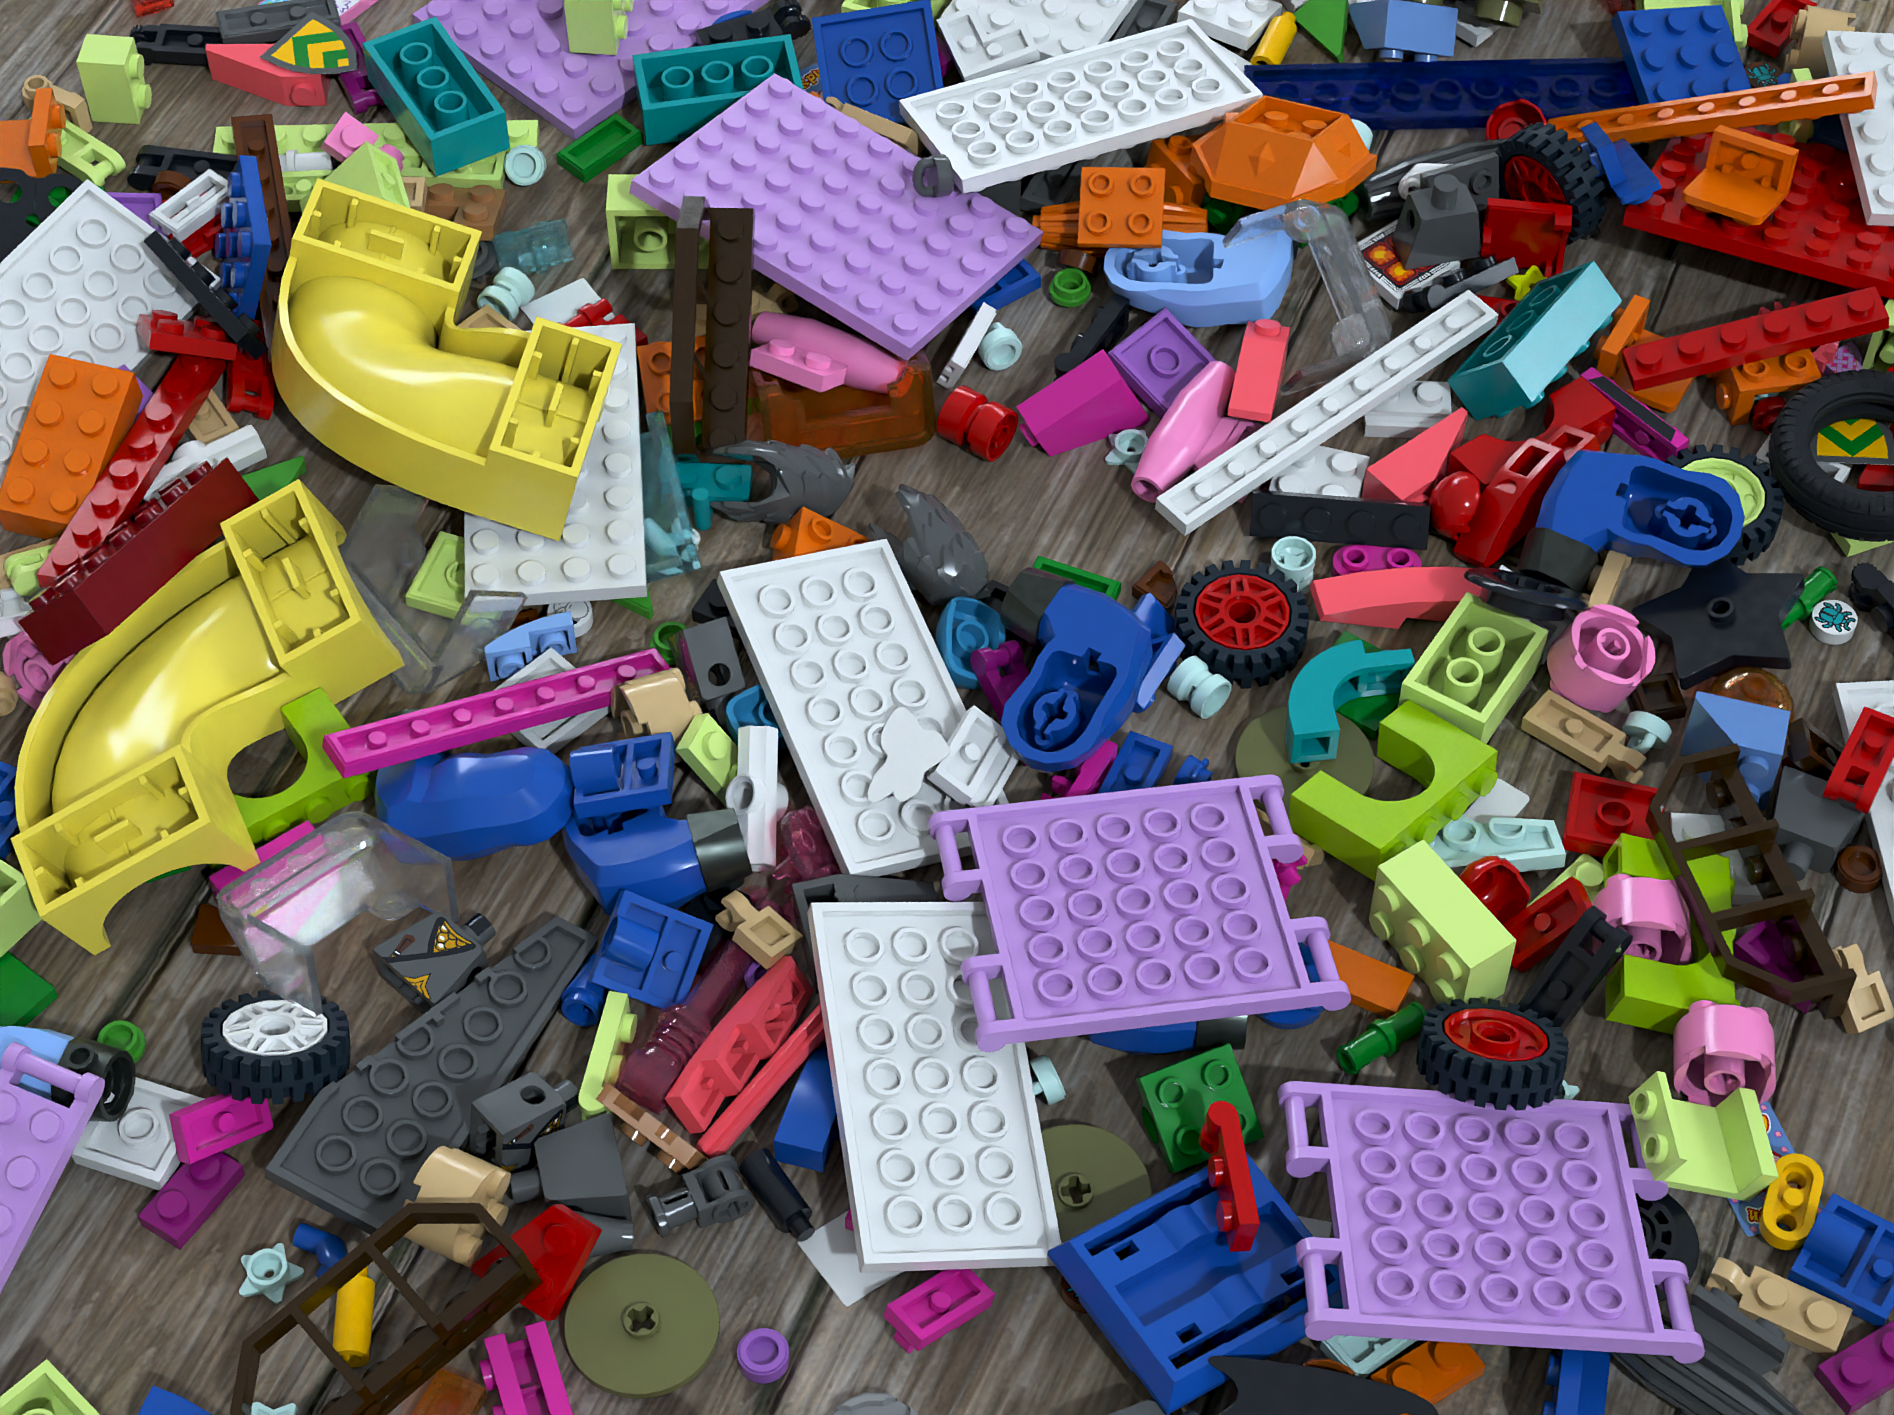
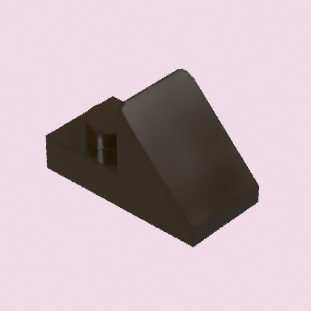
[1781,717,1857,785]

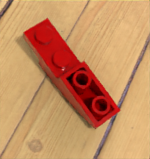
[1453,424,1601,568]

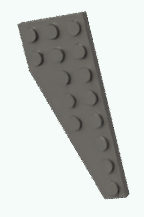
[265,916,599,1249]

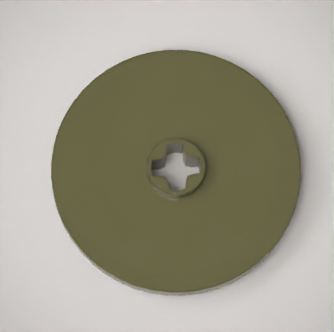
[1235,706,1375,819]
[1041,1124,1152,1256]
[564,1253,720,1399]

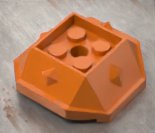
[1191,95,1377,216]

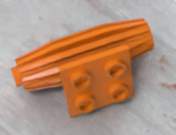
[1032,167,1208,258]

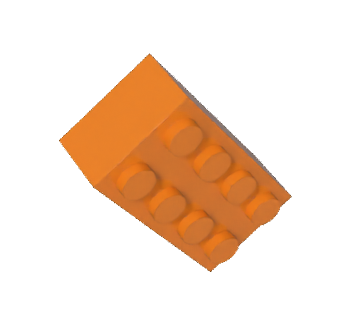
[0,354,143,540]

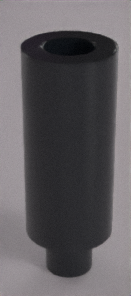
[739,1148,815,1242]

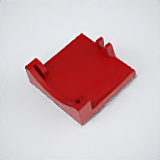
[1478,198,1572,278]

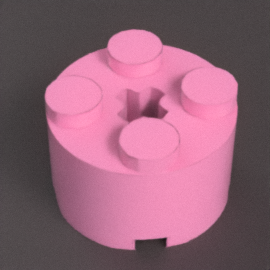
[1547,604,1655,713]
[1592,874,1692,975]
[1673,1000,1776,1107]

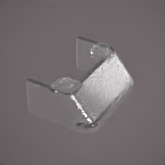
[1222,199,1396,396]
[339,484,528,694]
[216,811,460,1017]

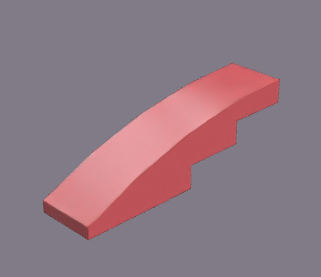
[1309,567,1482,629]
[665,955,814,1134]

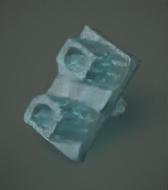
[492,218,574,275]

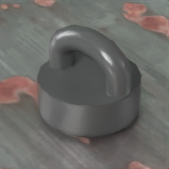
[912,154,954,198]

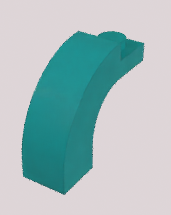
[1285,639,1415,764]

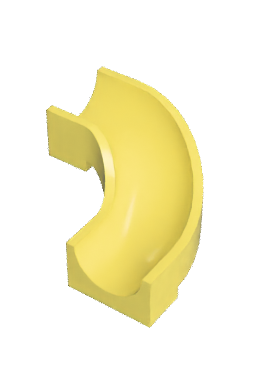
[271,178,622,541]
[10,479,405,955]

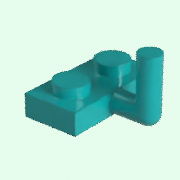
[661,462,753,531]

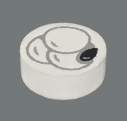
[547,601,593,638]

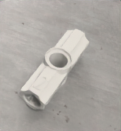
[140,425,267,506]
[725,725,789,872]

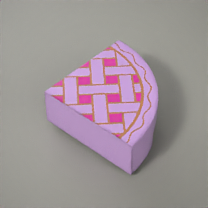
[1823,341,1862,376]

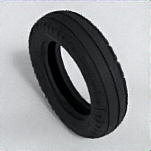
[1769,369,1894,542]

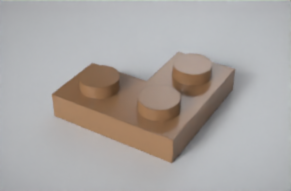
[424,183,507,241]

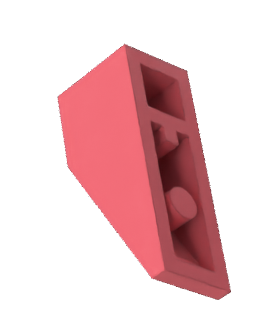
[205,44,331,106]
[1227,319,1290,422]
[1362,407,1468,503]

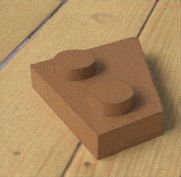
[596,1083,709,1175]

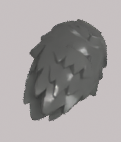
[710,439,856,525]
[867,484,991,607]

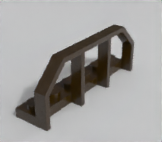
[669,196,755,465]
[1645,743,1857,1020]
[230,1203,543,1415]

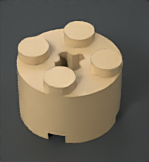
[1782,5,1856,80]
[610,667,702,764]
[403,1146,511,1267]

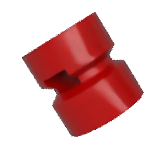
[937,385,1018,462]

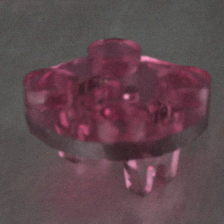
[773,806,842,894]

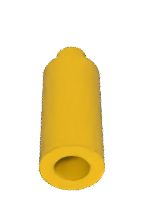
[1250,12,1297,78]
[332,1266,376,1367]

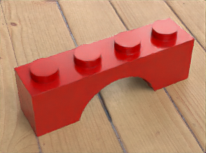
[1446,376,1617,495]

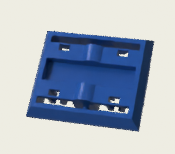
[1047,1152,1343,1415]

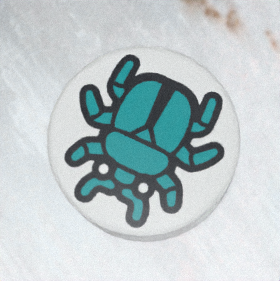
[1809,600,1858,645]

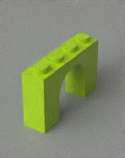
[208,687,377,873]
[1289,699,1498,881]
[1603,833,1740,1035]

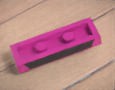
[1580,367,1689,462]

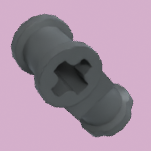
[645,1155,755,1238]

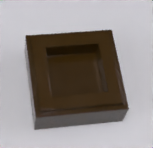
[1629,672,1687,721]

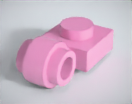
[320,112,404,172]

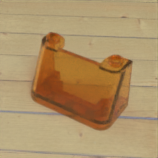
[749,342,936,459]

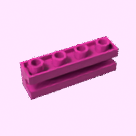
[479,1320,573,1415]

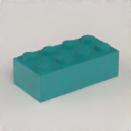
[362,16,510,177]
[632,34,804,146]
[1447,261,1622,421]

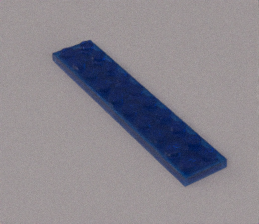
[1244,57,1640,130]

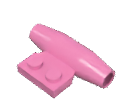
[749,311,913,396]
[1131,361,1263,504]

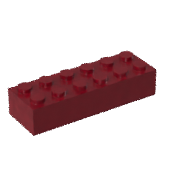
[18,457,259,666]

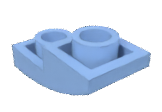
[484,611,577,682]

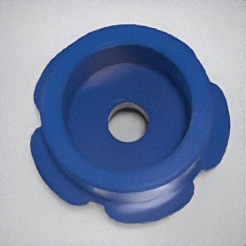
[1173,755,1214,785]

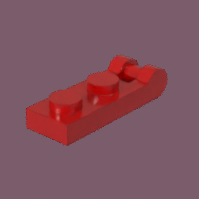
[225,319,274,421]
[1822,706,1894,815]
[1199,1101,1260,1252]

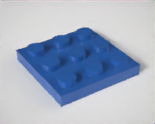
[811,0,944,126]
[1611,5,1752,105]
[214,155,271,319]

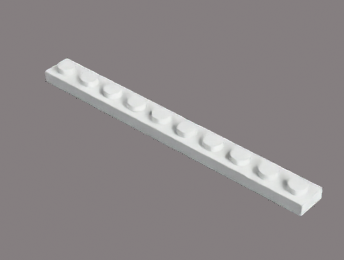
[1155,289,1499,536]

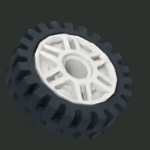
[201,989,351,1105]

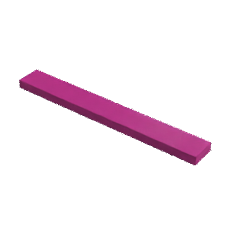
[322,648,671,779]

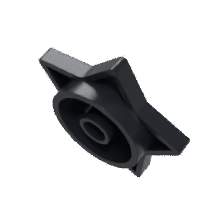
[1632,557,1805,690]

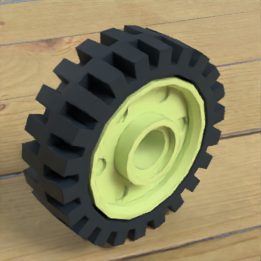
[1665,444,1784,566]

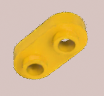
[1759,1153,1824,1250]

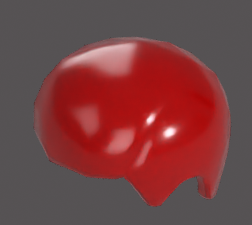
[1485,99,1547,140]
[1428,471,1481,542]
[1458,856,1531,924]

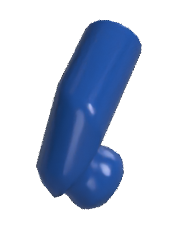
[292,1223,348,1278]

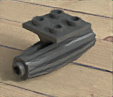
[1354,138,1507,233]
[1610,1285,1804,1415]

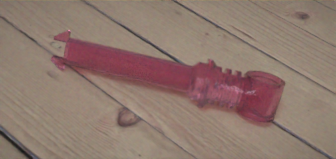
[614,887,793,1115]

